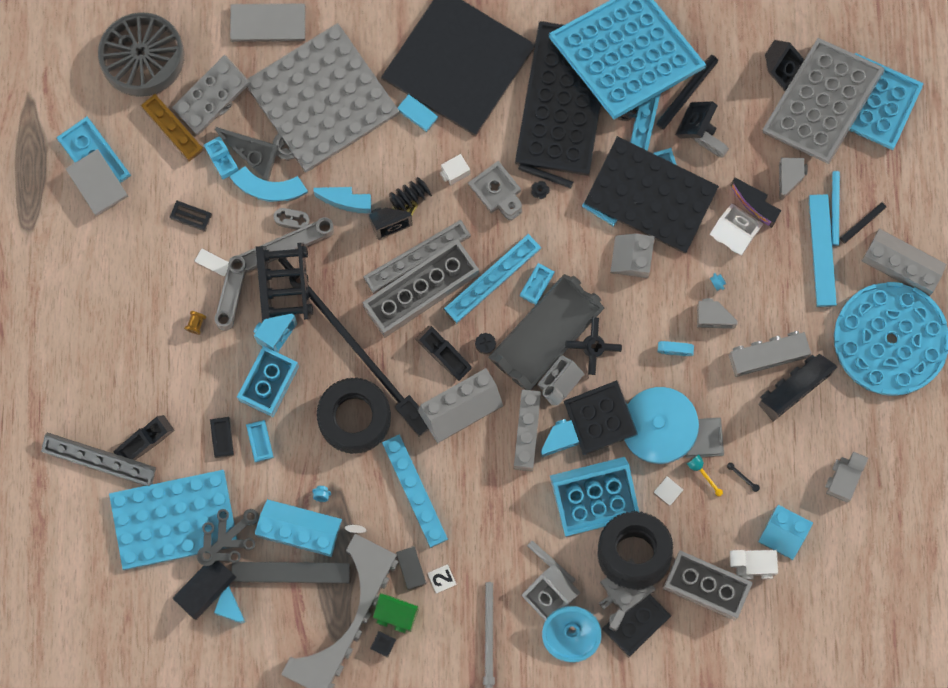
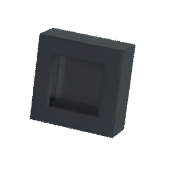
[370,631,396,658]

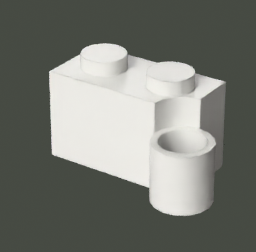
[730,550,778,580]

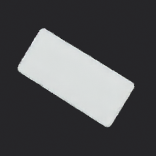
[195,249,229,276]

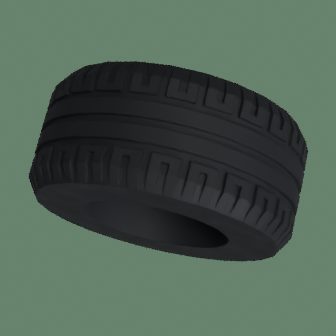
[317,377,391,454]
[597,511,673,590]

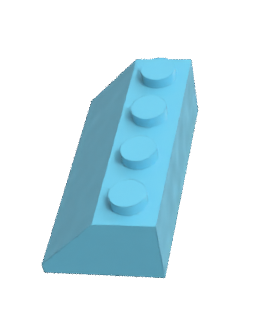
[255,499,342,557]

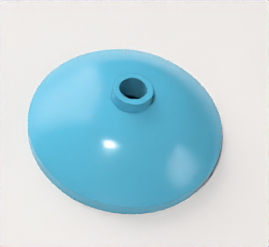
[542,606,601,662]

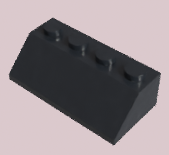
[758,353,837,422]

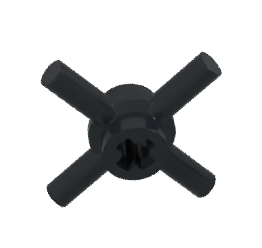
[565,317,622,375]

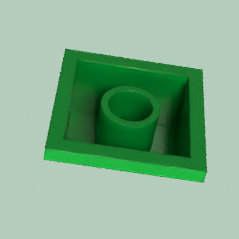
[373,593,419,634]

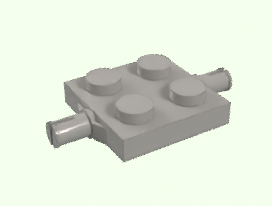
[599,558,655,613]

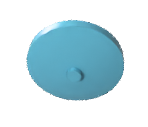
[624,387,699,464]

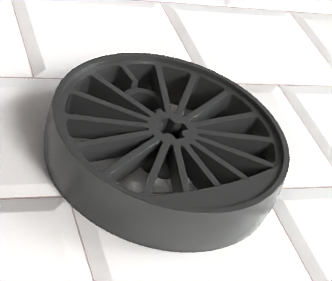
[98,12,184,97]

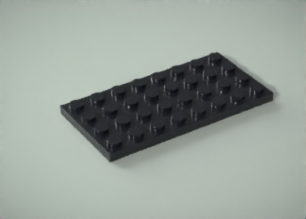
[515,21,601,176]

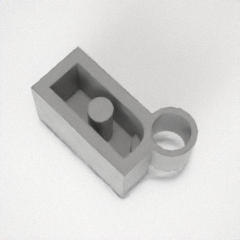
[538,355,584,406]
[825,451,868,503]

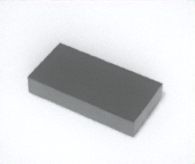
[396,546,426,590]

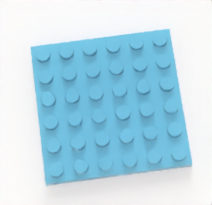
[549,0,706,120]

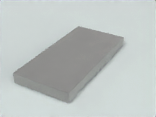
[230,4,305,42]

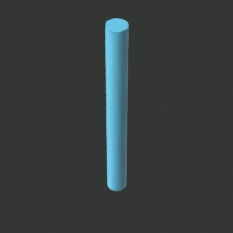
[832,171,840,246]

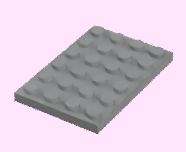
[762,38,885,164]

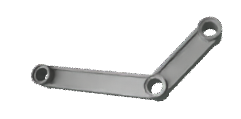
[215,217,334,331]

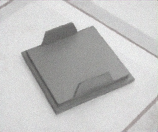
[685,417,724,458]

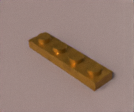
[141,94,204,162]

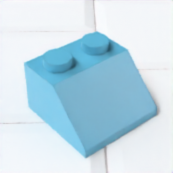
[253,314,297,352]
[758,505,813,560]

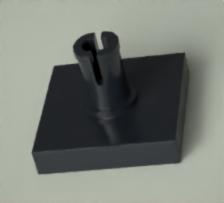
[675,101,718,138]

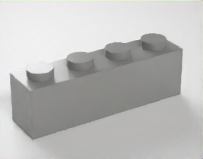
[729,331,811,377]
[514,390,541,471]

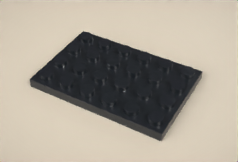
[584,136,719,254]

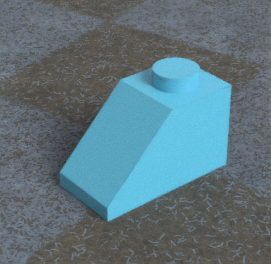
[541,419,579,457]

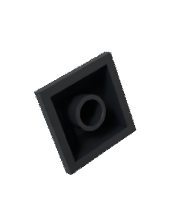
[765,40,805,91]
[368,208,413,240]

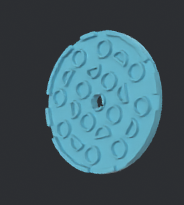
[834,282,948,396]

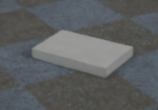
[66,149,128,216]

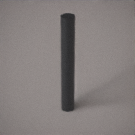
[518,164,574,189]
[840,202,887,244]

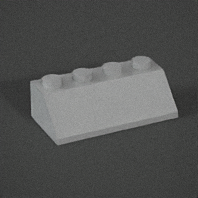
[862,228,947,297]
[418,368,503,443]

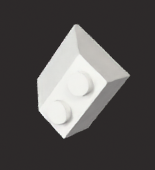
[710,204,763,255]

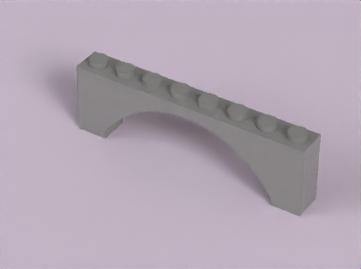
[281,534,399,688]

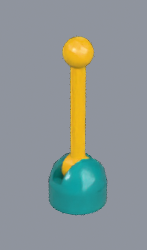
[687,454,723,497]

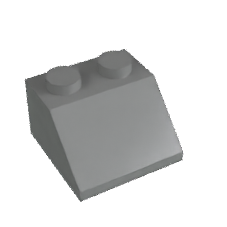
[610,234,655,278]
[521,564,580,620]

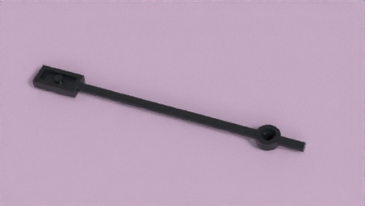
[278,258,429,437]

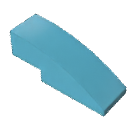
[314,187,371,214]

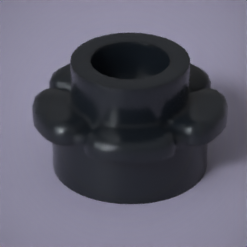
[531,181,550,199]

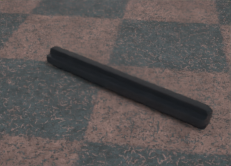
[656,55,719,130]

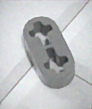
[694,131,729,158]
[274,208,310,230]

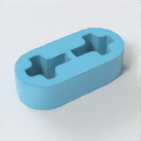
[657,341,694,356]

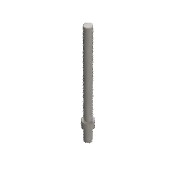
[483,582,495,688]

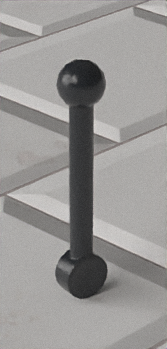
[727,462,760,492]

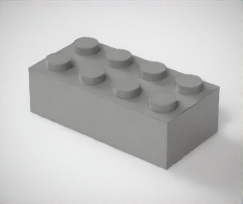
[663,551,753,621]

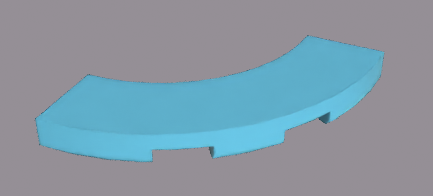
[230,166,308,202]

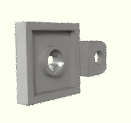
[468,161,522,221]

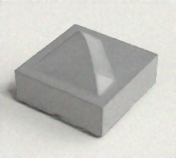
[609,609,625,632]

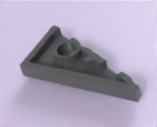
[215,127,279,181]

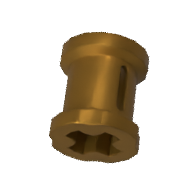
[184,311,207,335]

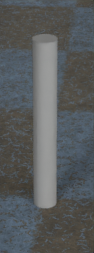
[527,540,575,583]

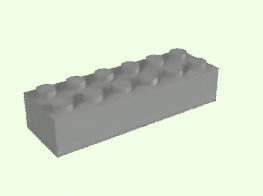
[362,239,479,338]

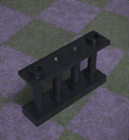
[256,243,313,322]

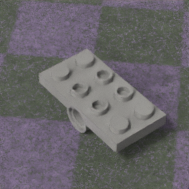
[172,55,251,135]

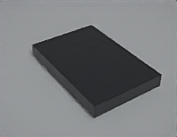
[172,561,237,621]
[602,594,671,657]

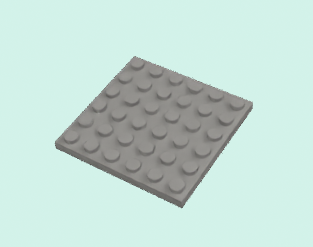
[247,23,400,173]

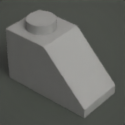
[779,158,808,199]
[697,298,737,329]

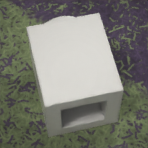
[440,154,470,186]

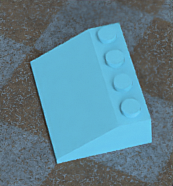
[550,457,639,537]

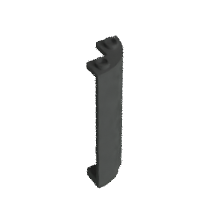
[488,274,605,390]

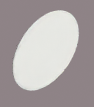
[345,525,366,533]

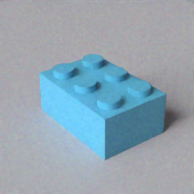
[237,346,299,418]

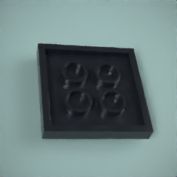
[564,380,638,456]

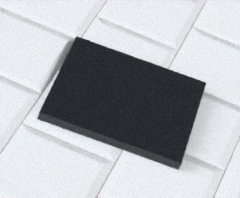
[381,0,535,136]

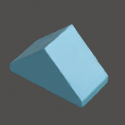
[214,586,245,624]

